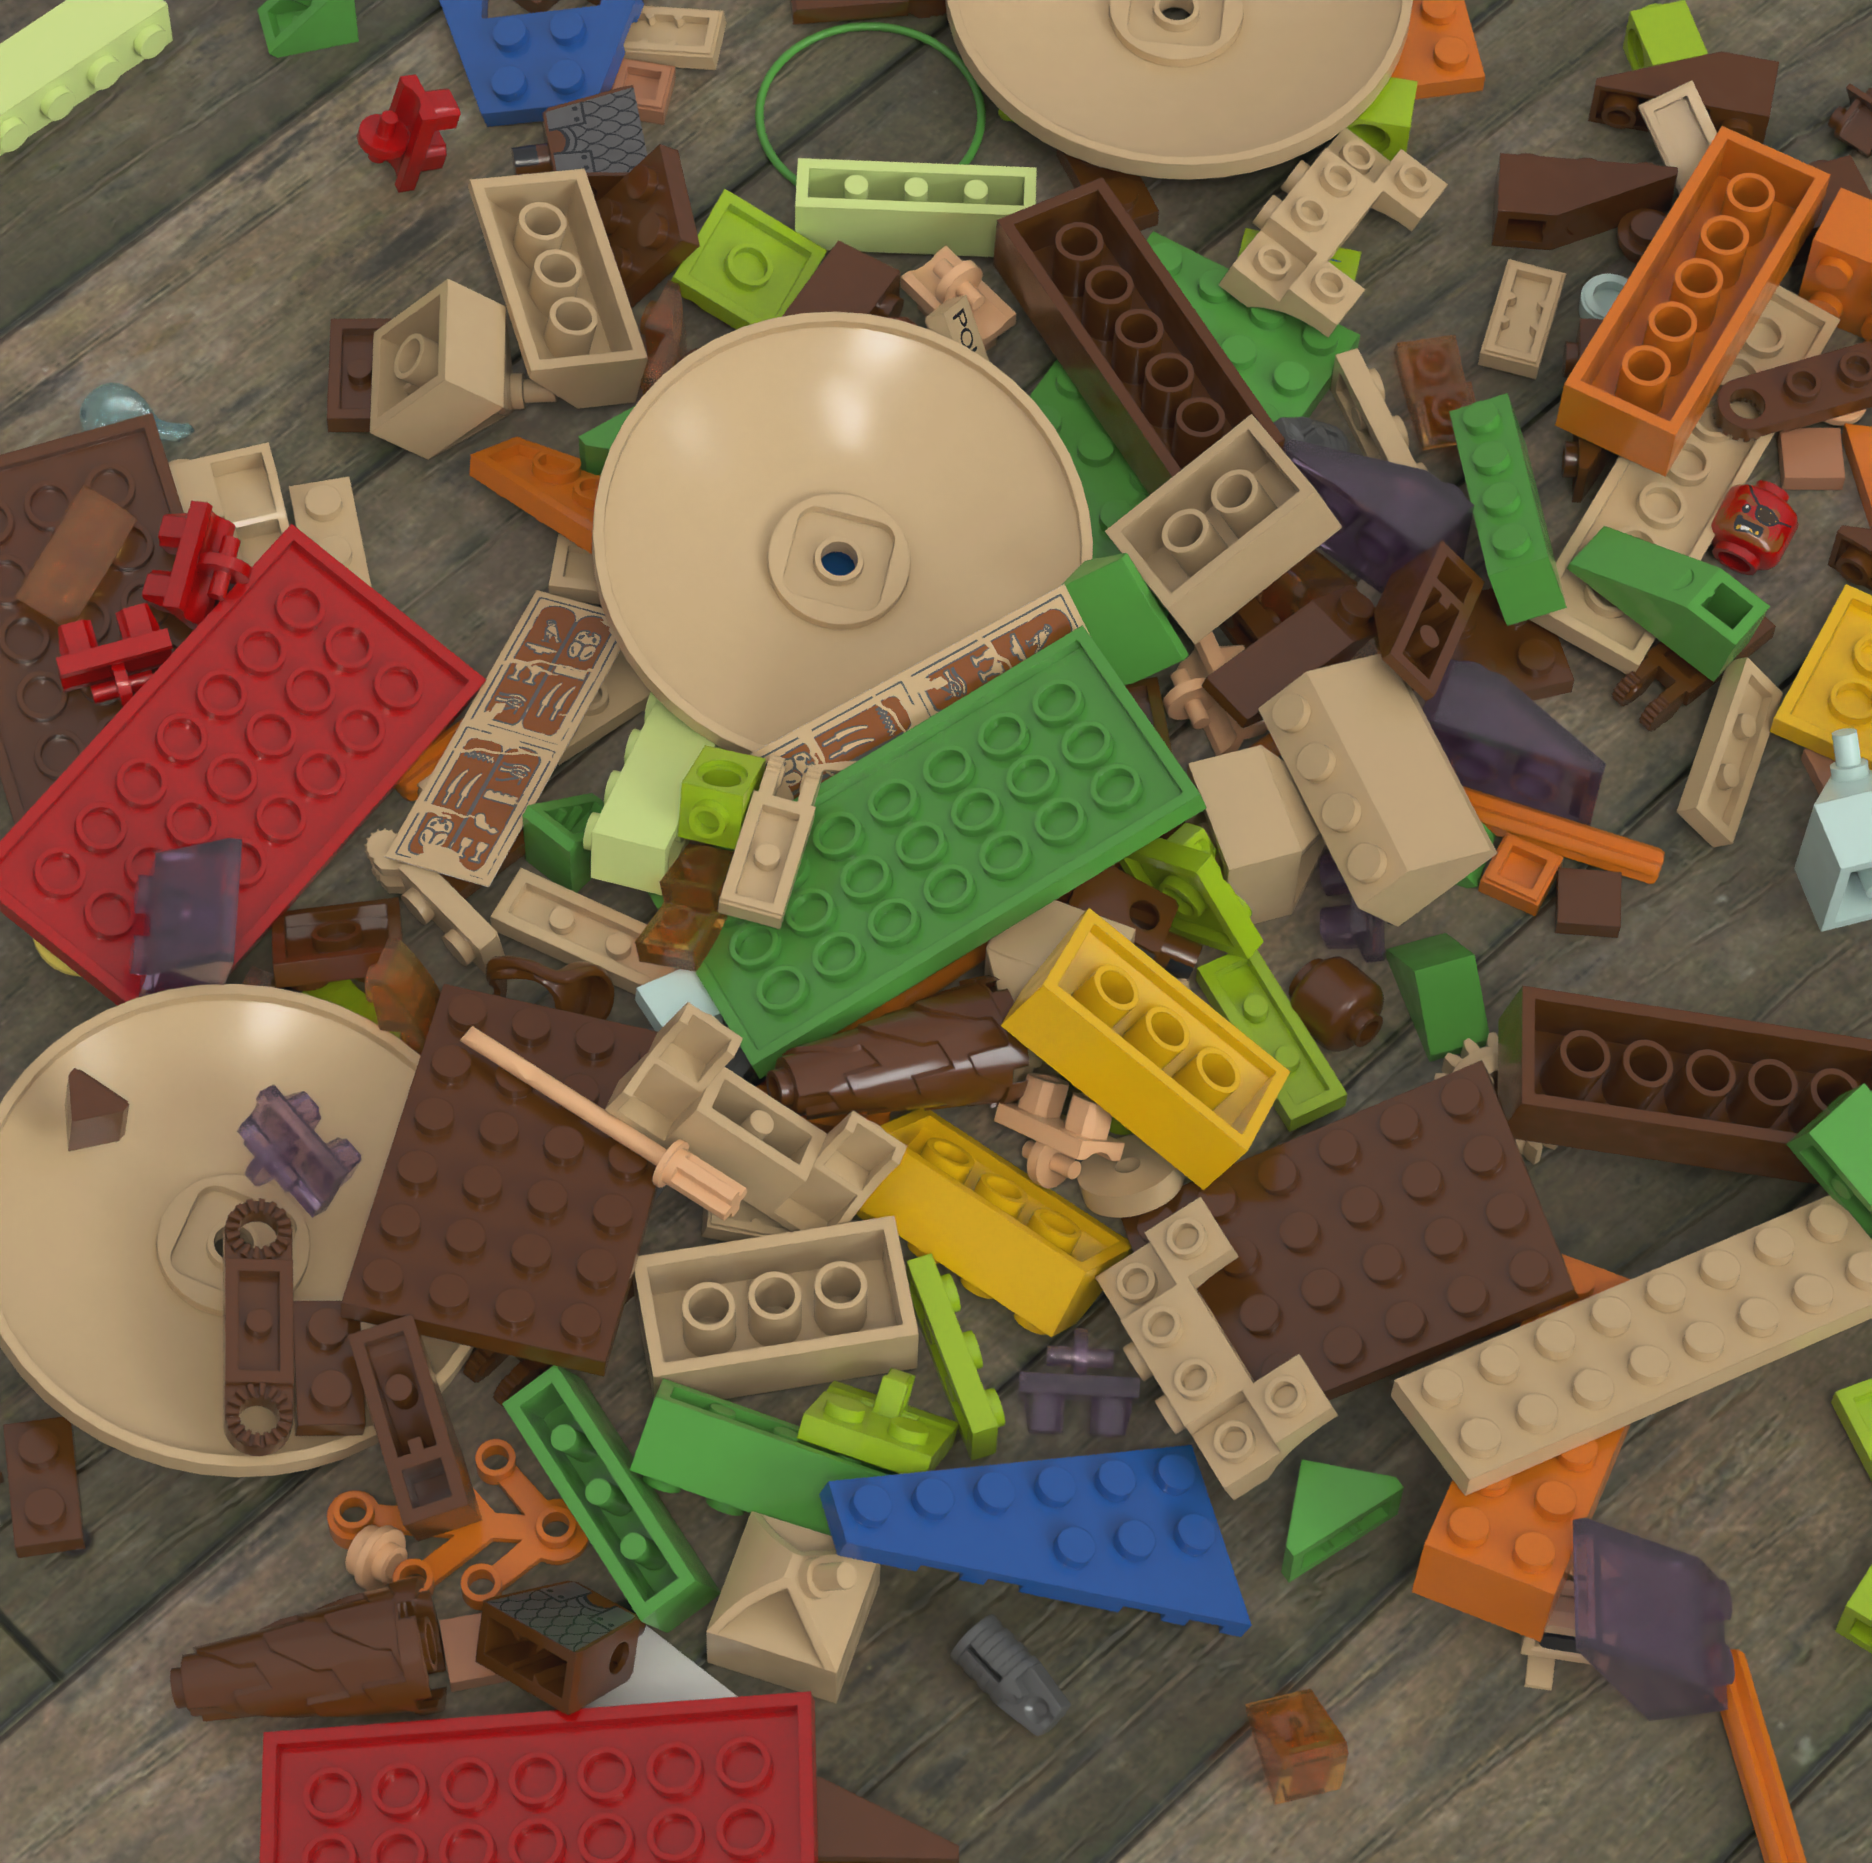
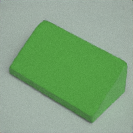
[1062,553,1189,685]

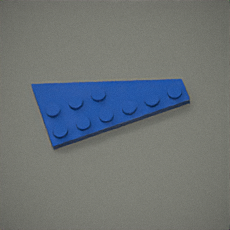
[819,1445,1252,1637]

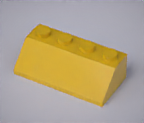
[1000,908,1290,1190]
[856,1108,1133,1338]

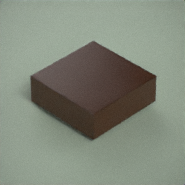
[1555,867,1622,938]

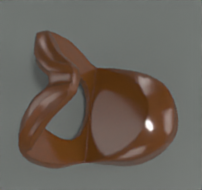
[486,956,615,1020]

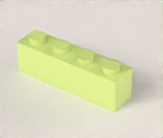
[0,0,173,156]
[795,158,1037,257]
[583,693,722,896]

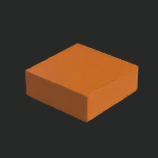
[1478,832,1564,917]

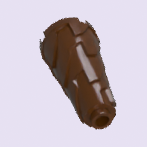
[766,975,1029,1120]
[170,1575,447,1722]

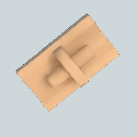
[900,246,1017,351]
[1163,631,1268,756]
[994,1073,1125,1189]

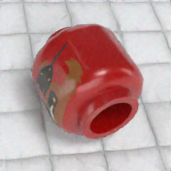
[1711,480,1798,575]

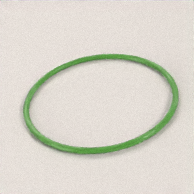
[755,22,986,186]

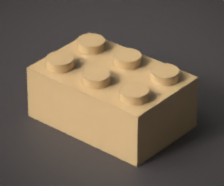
[1105,414,1342,644]

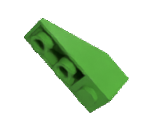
[1567,526,1770,682]

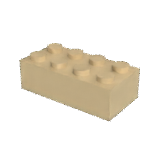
[633,1216,919,1401]

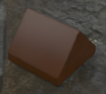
[65,1068,129,1151]

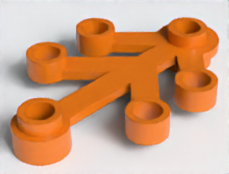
[327,1439,589,1610]

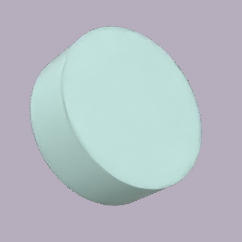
[1578,274,1628,320]

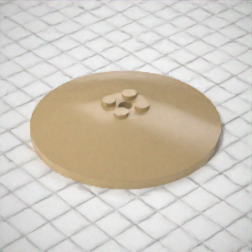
[945,0,1413,180]
[592,312,1093,773]
[0,984,474,1477]

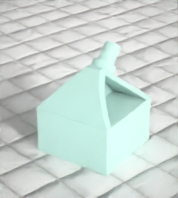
[1794,728,1872,932]

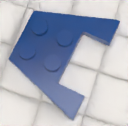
[439,0,644,127]

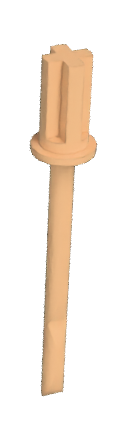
[460,1026,747,1221]

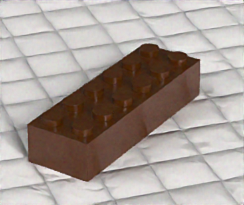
[993,177,1285,495]
[1498,985,1872,1185]

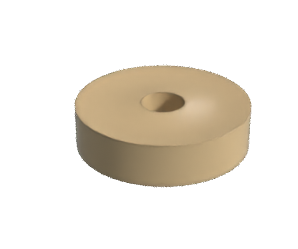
[1077,1135,1185,1218]

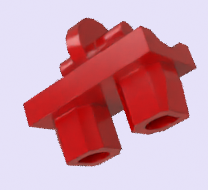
[356,74,461,193]
[142,500,252,629]
[56,603,173,708]

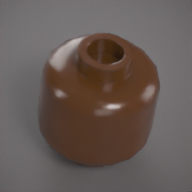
[1288,956,1384,1052]

